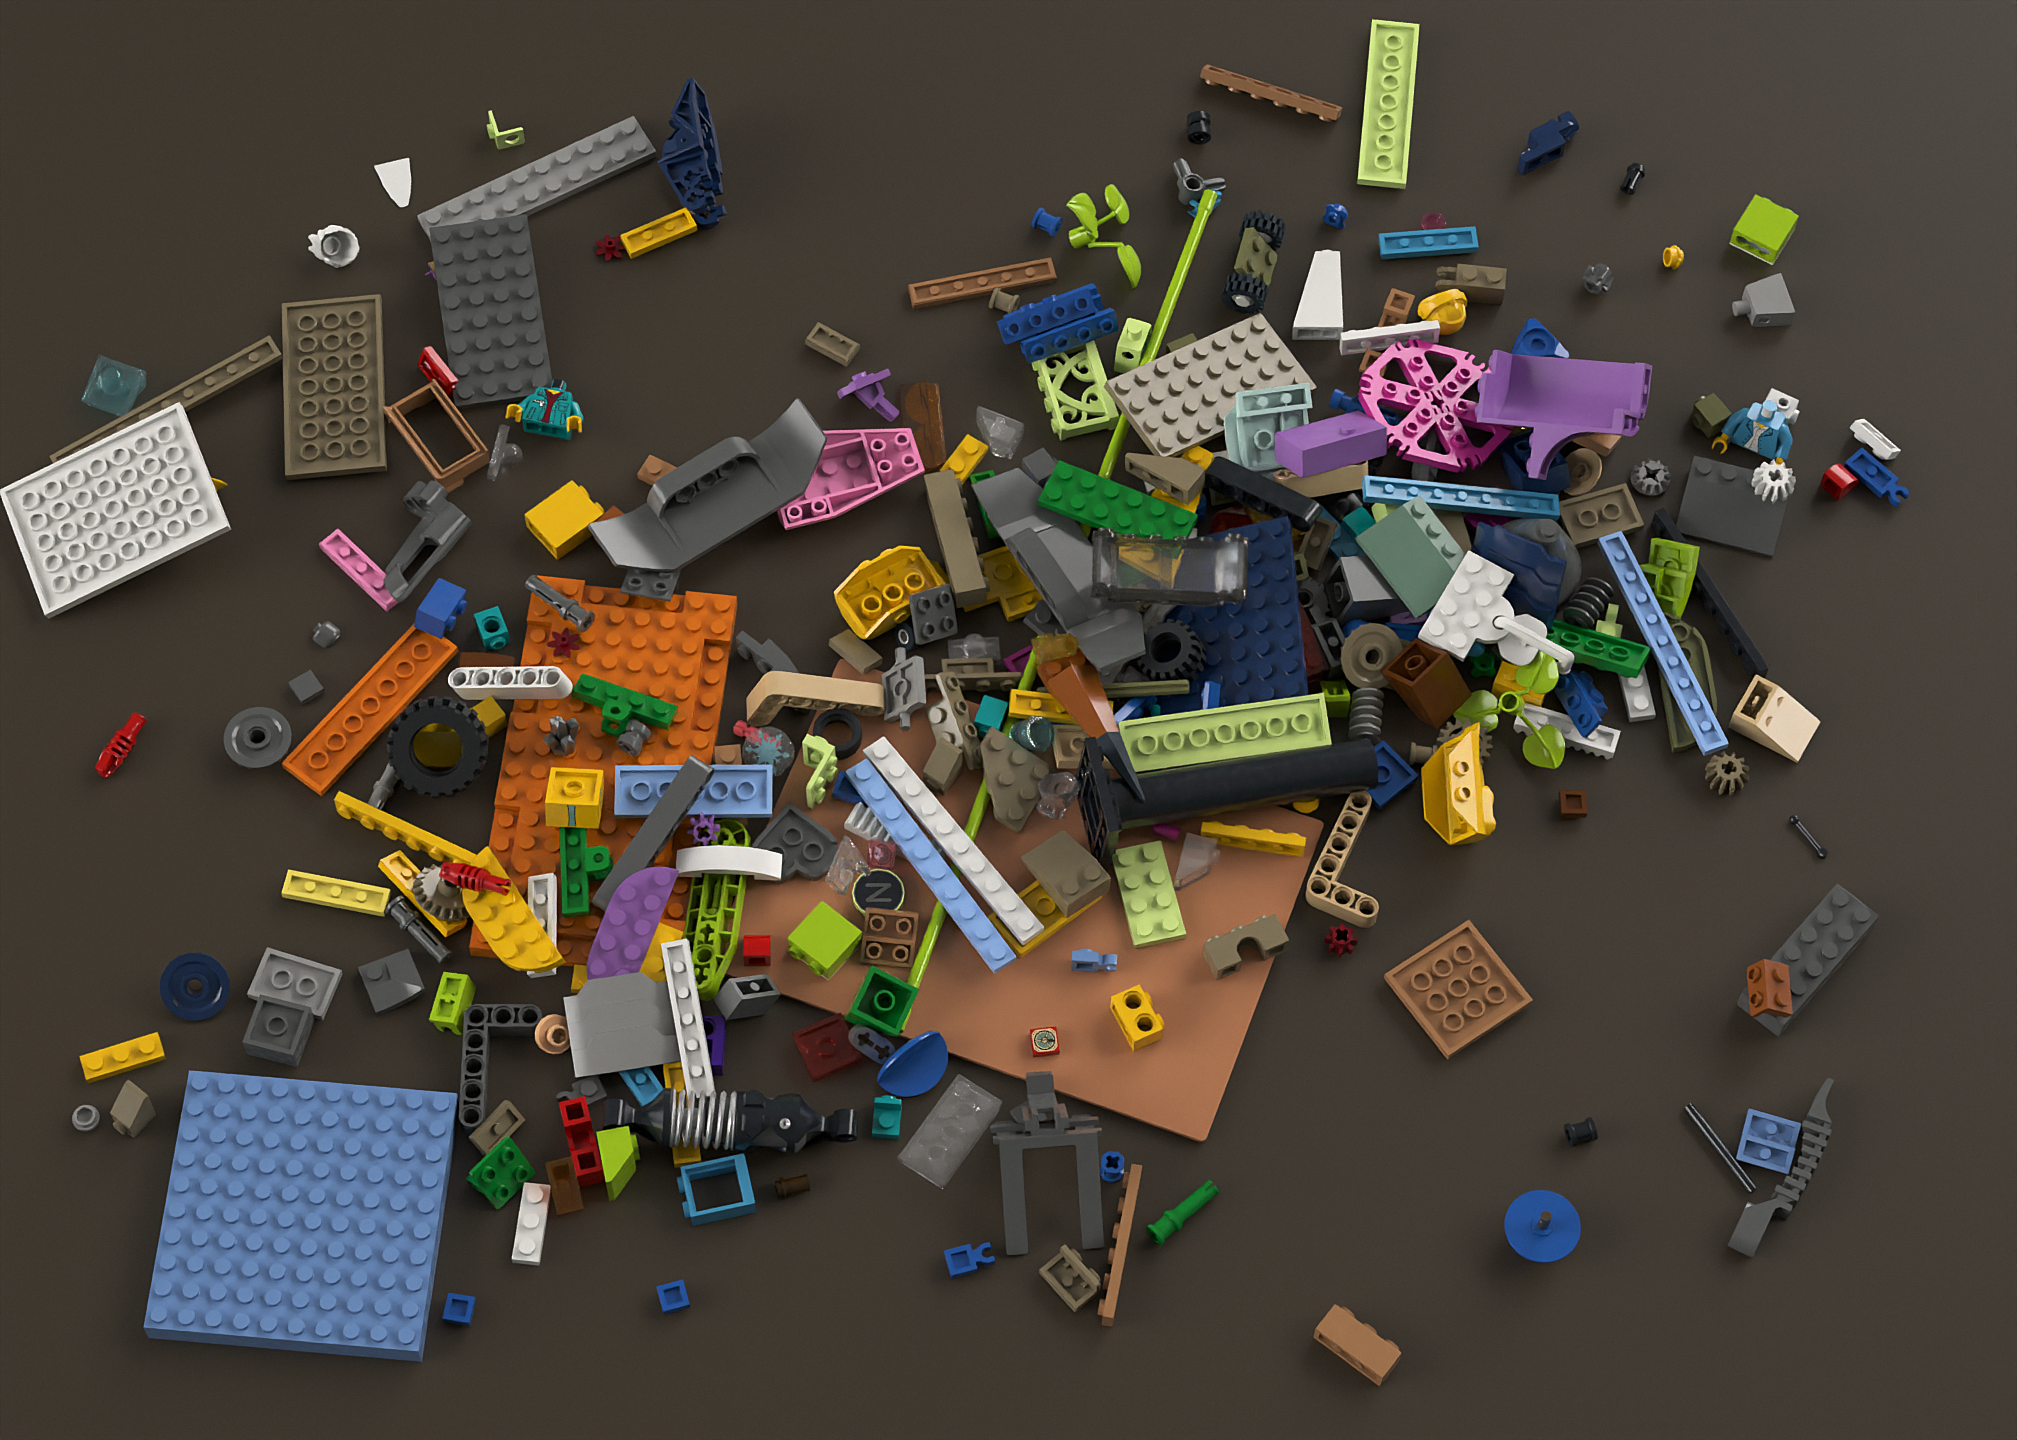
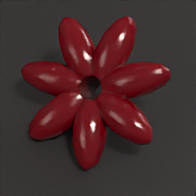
[595,234,625,262]
[547,628,580,658]

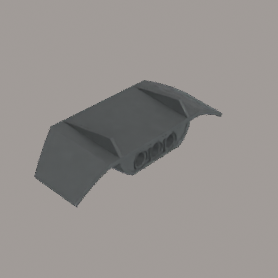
[588,399,828,572]
[971,467,1146,672]

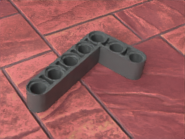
[459,1004,543,1136]

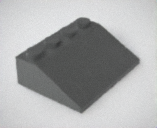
[1676,456,1789,558]

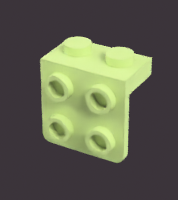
[802,734,838,809]

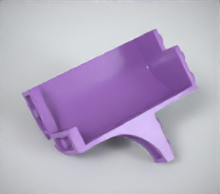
[1475,350,1652,480]

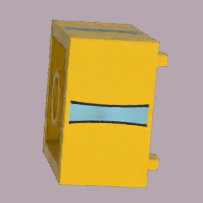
[545,767,604,829]

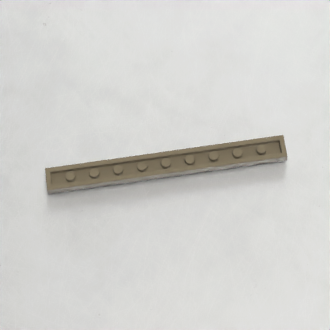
[49,336,283,463]

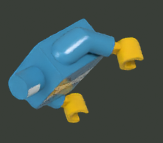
[1712,400,1793,469]

